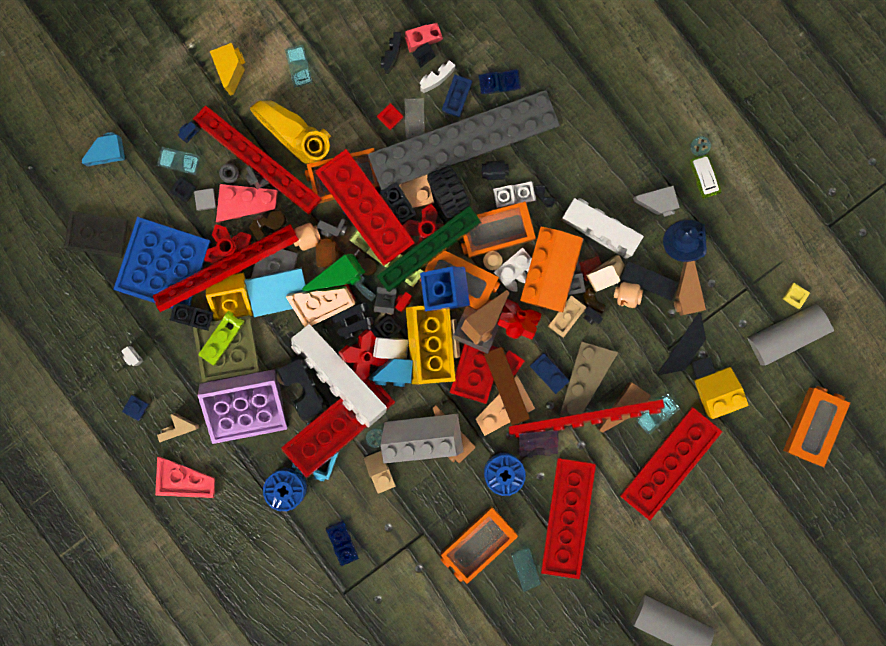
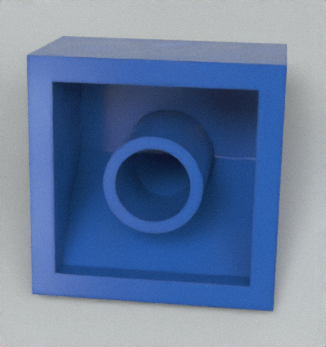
[420,266,470,311]

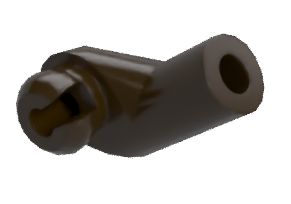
[583,287,606,314]

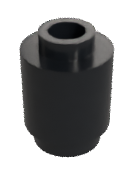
[482,160,509,181]

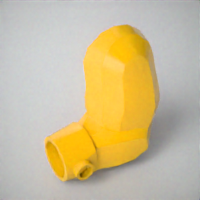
[250,100,331,163]

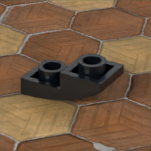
[381,32,402,74]
[380,182,417,224]
[169,303,214,331]
[370,314,401,346]

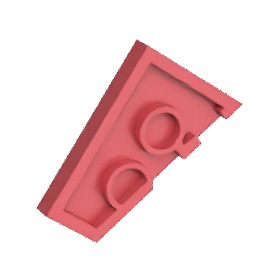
[216,184,278,223]
[155,456,215,498]

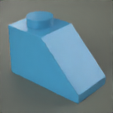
[82,132,125,166]

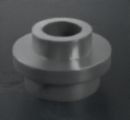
[219,164,239,183]

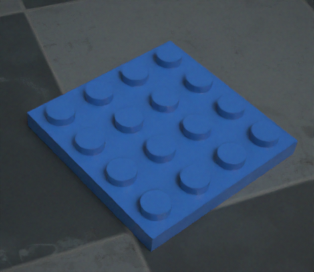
[113,217,211,309]

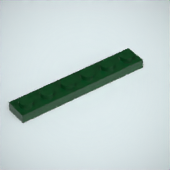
[377,206,482,292]

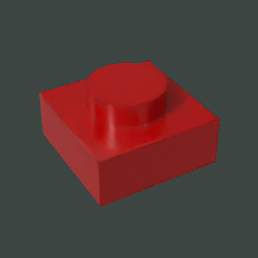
[377,103,404,131]
[395,292,414,313]
[505,350,525,376]

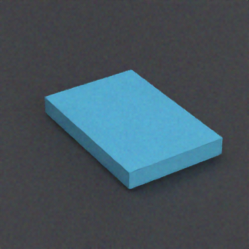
[245,267,306,317]

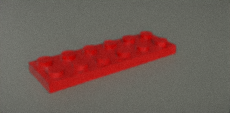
[315,149,415,266]
[281,374,395,478]
[619,407,723,521]
[541,458,596,579]

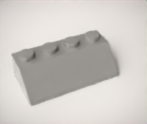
[381,413,464,463]

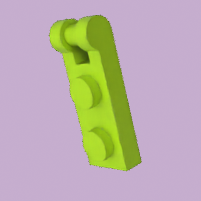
[198,311,245,366]

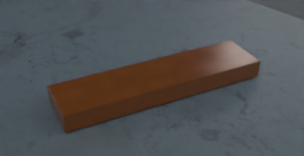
[484,347,530,426]

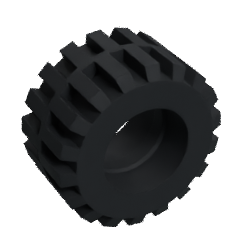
[427,165,470,218]

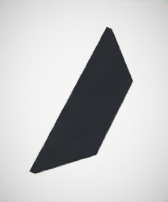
[658,313,706,375]

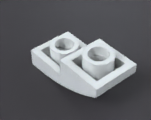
[420,61,455,93]
[493,181,536,208]
[373,337,409,359]

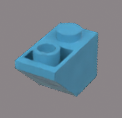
[369,359,413,387]

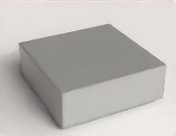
[194,188,217,211]

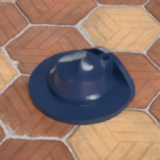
[663,220,707,262]

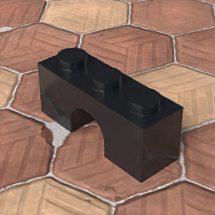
[275,357,324,421]

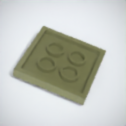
[193,315,260,382]

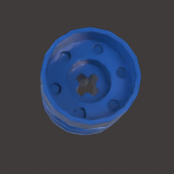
[484,452,525,496]
[263,468,307,511]

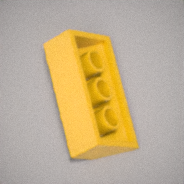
[406,306,455,384]

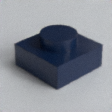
[178,121,200,143]
[122,395,150,421]

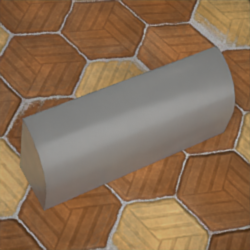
[747,304,834,365]
[631,595,714,646]

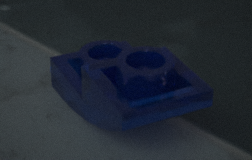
[479,69,521,94]
[326,521,359,566]

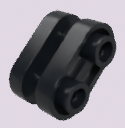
[331,302,375,340]

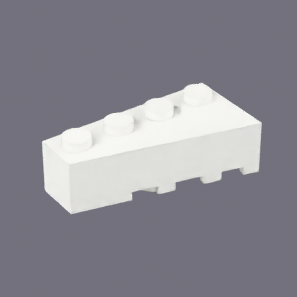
[561,198,644,259]

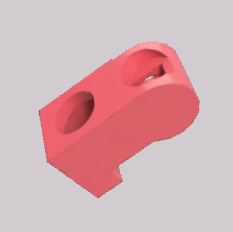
[404,23,443,53]

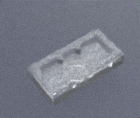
[405,98,425,138]

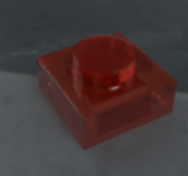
[579,256,601,281]

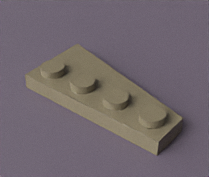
[559,342,618,417]

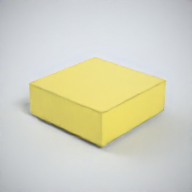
[782,283,810,309]

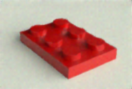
[450,344,498,404]

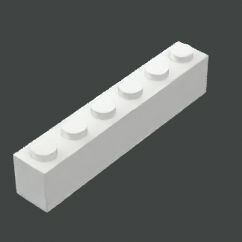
[291,324,387,428]

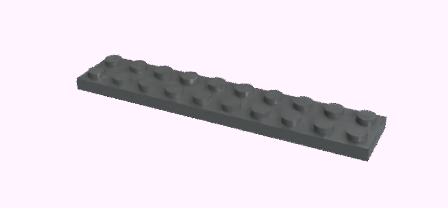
[368,90,560,191]

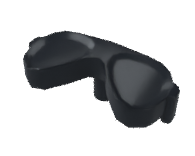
[535,185,555,208]

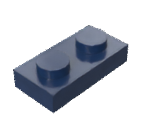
[442,74,472,118]
[530,353,570,394]

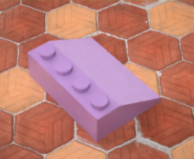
[198,369,288,444]

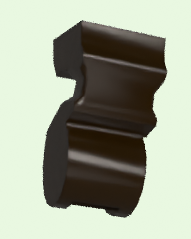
[249,211,286,241]
[343,245,377,276]

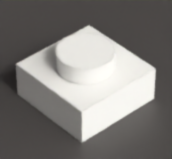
[122,346,144,366]

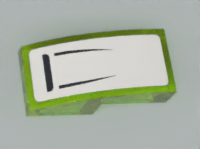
[690,154,721,199]

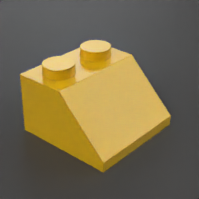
[210,43,246,96]
[206,273,253,321]
[694,367,749,419]

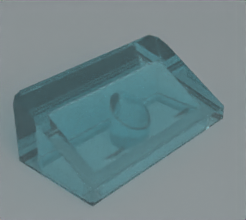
[511,547,541,592]

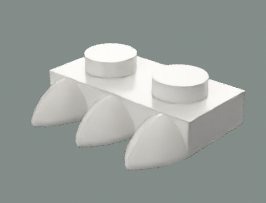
[493,248,532,292]

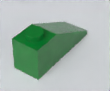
[302,254,365,291]

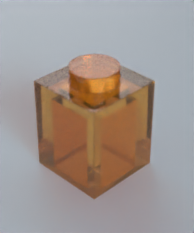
[316,239,337,268]

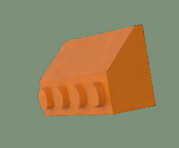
[520,226,583,313]

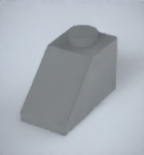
[633,186,679,217]

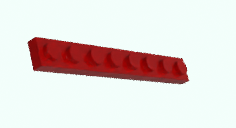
[193,105,322,214]
[153,224,299,312]
[509,399,665,438]

